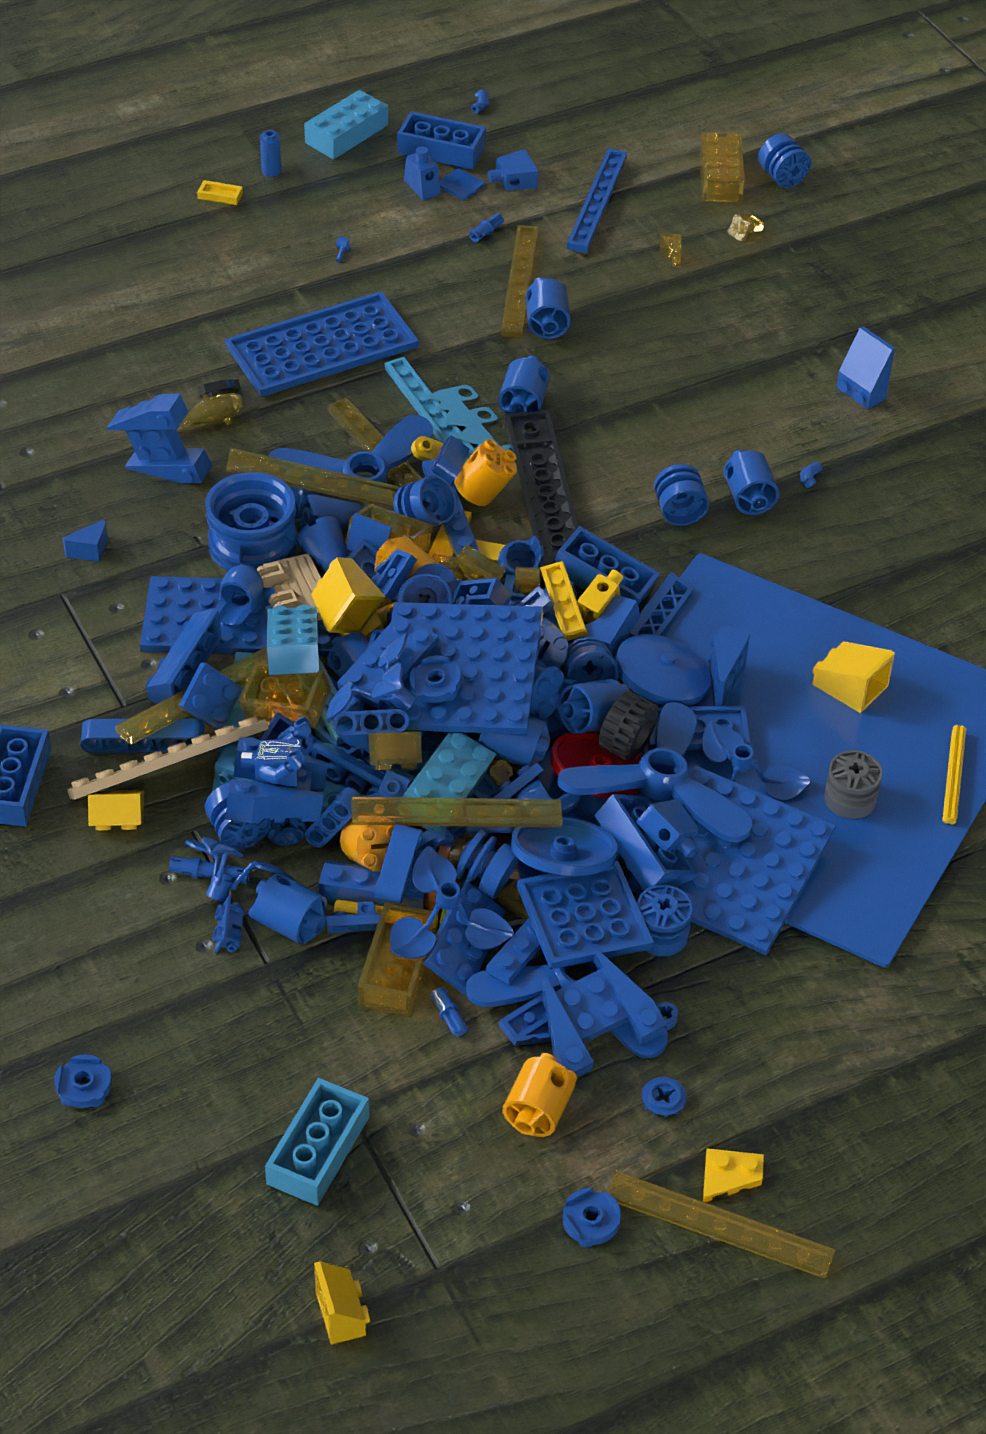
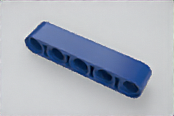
[80,719,205,753]

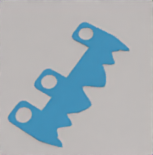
[425,385,511,451]

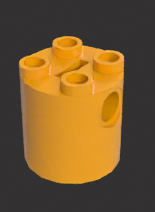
[454,438,517,506]
[374,535,439,584]
[340,812,396,872]
[503,1053,577,1137]

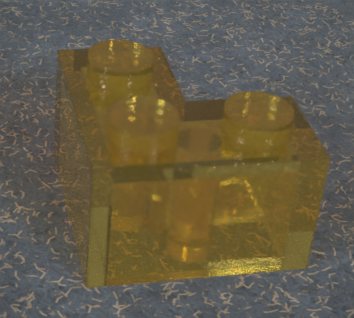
[368,732,422,770]

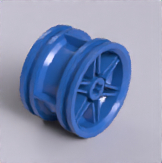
[205,472,297,571]

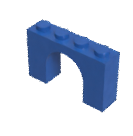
[543,581,640,658]

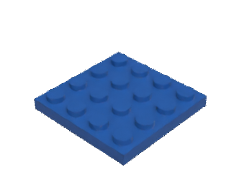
[517,861,654,970]

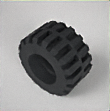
[599,691,658,761]

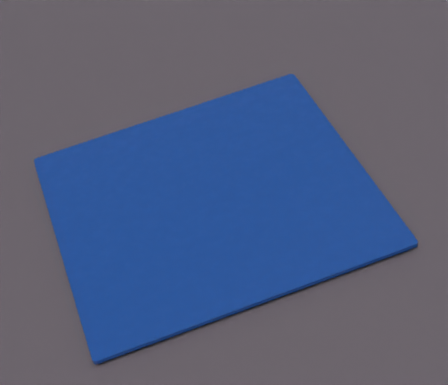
[529,553,986,968]

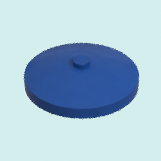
[615,634,711,706]
[511,817,618,876]

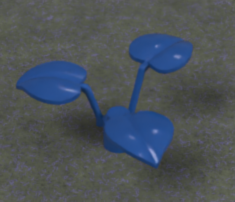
[326,632,416,724]
[702,720,811,801]
[185,837,295,902]
[390,846,514,959]

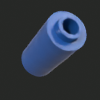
[260,130,282,176]

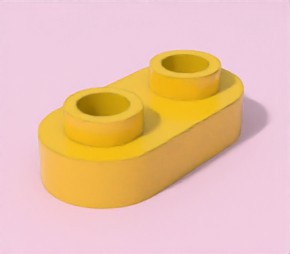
[411,436,444,461]

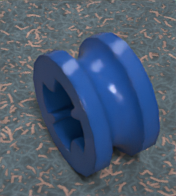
[656,1002,678,1030]

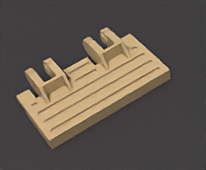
[257,553,322,620]

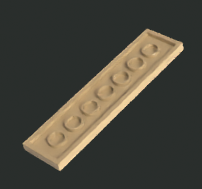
[67,717,268,799]

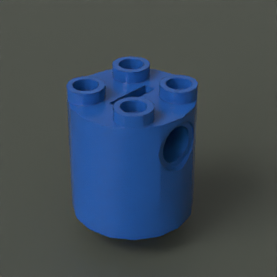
[525,277,571,339]
[498,356,550,414]
[723,450,780,515]
[537,617,568,668]
[326,632,369,679]
[558,679,629,734]
[478,716,551,767]
[249,874,327,944]

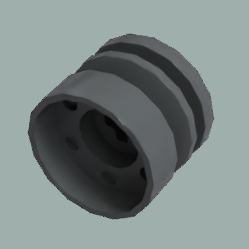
[824,750,883,819]

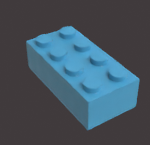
[304,90,388,159]
[267,604,319,675]
[396,732,496,832]
[265,1078,369,1206]

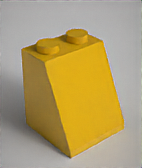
[311,557,386,633]
[812,641,895,714]

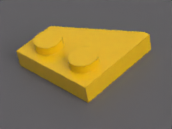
[703,1149,764,1202]

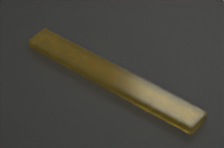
[501,225,538,338]
[327,397,422,488]
[226,448,400,509]
[115,647,269,745]
[351,797,563,827]
[607,1171,836,1279]

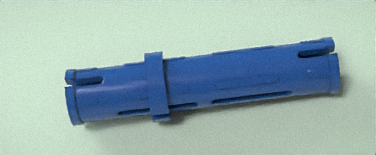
[169,856,250,885]

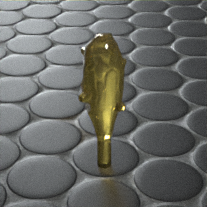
[177,393,244,430]

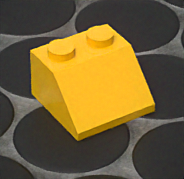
[88,790,145,830]
[314,1262,370,1345]

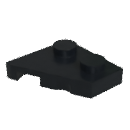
[198,379,241,399]

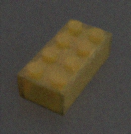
[699,132,745,202]
[358,902,437,1016]

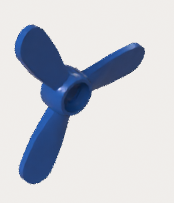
[268,415,433,539]
[557,702,752,842]
[466,961,668,1059]

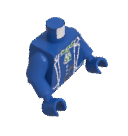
[241,716,311,787]

